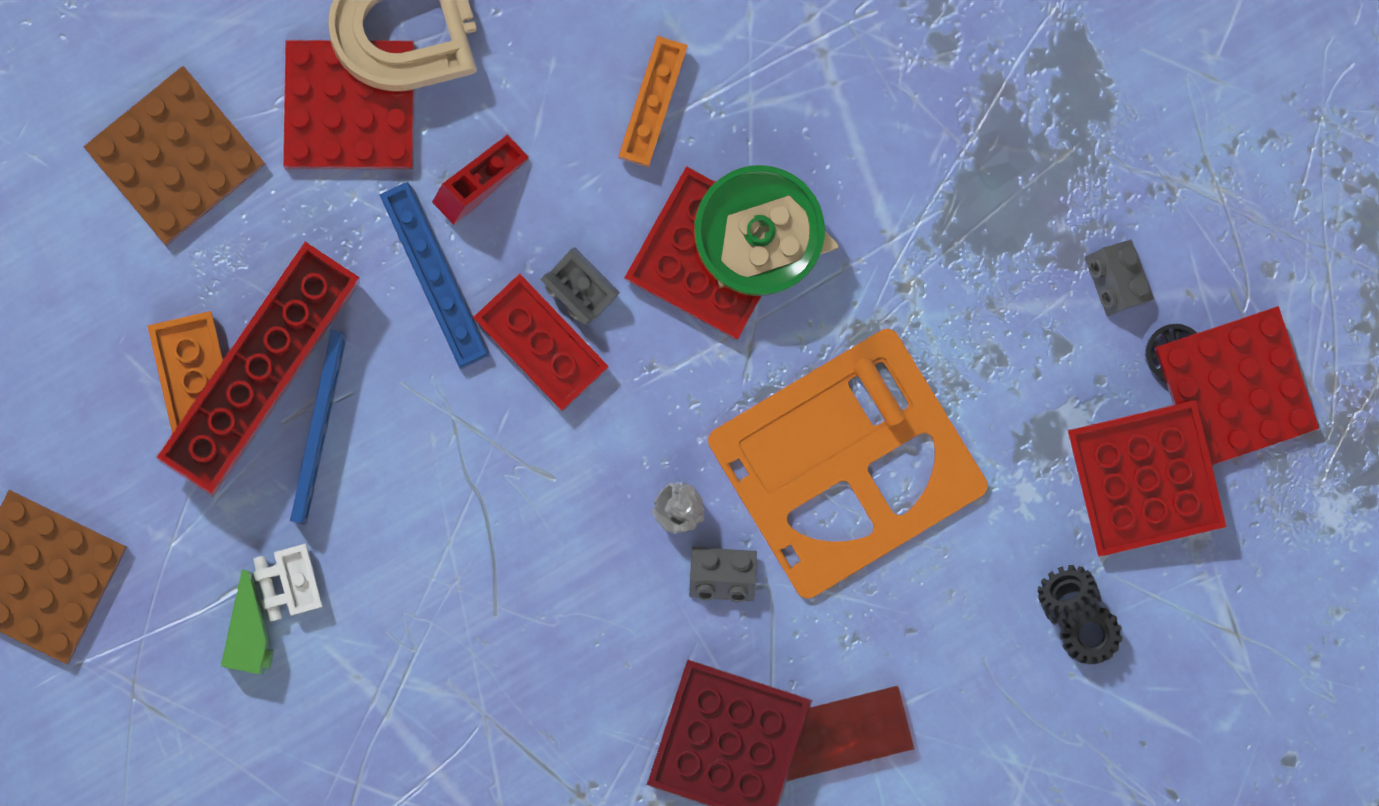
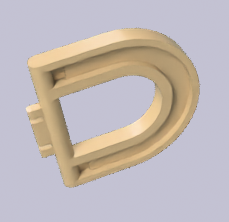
[329,0,477,91]

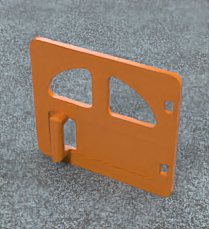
[708,329,988,599]

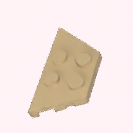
[718,196,839,288]

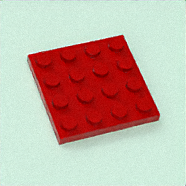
[283,40,415,169]
[624,166,762,341]
[1154,306,1319,465]
[1067,400,1227,557]

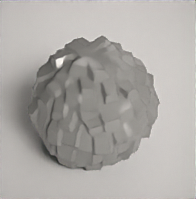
[652,482,704,534]

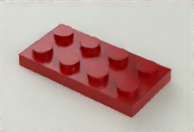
[473,273,609,412]

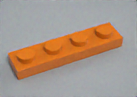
[618,36,688,168]

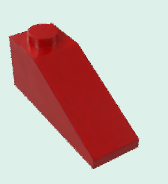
[432,134,529,225]

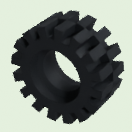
[1037,565,1102,627]
[1060,607,1122,664]

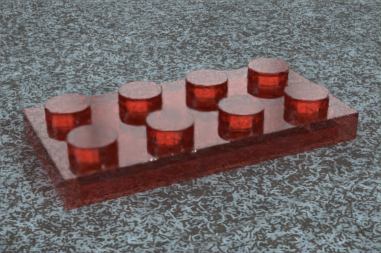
[787,685,914,781]

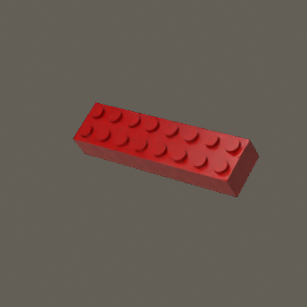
[156,241,360,497]

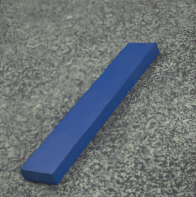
[379,181,489,369]
[290,330,347,525]

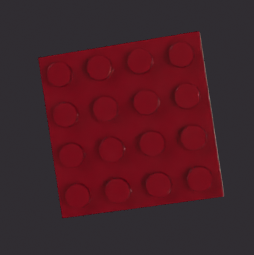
[647,659,813,806]

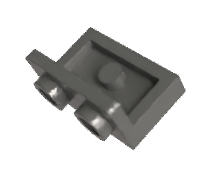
[1085,239,1154,316]
[541,247,620,325]
[689,547,757,602]

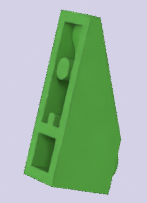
[221,570,274,675]

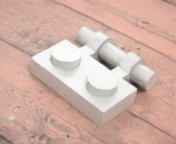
[253,544,324,622]

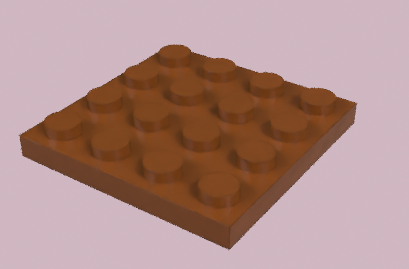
[83,66,266,246]
[0,490,127,664]

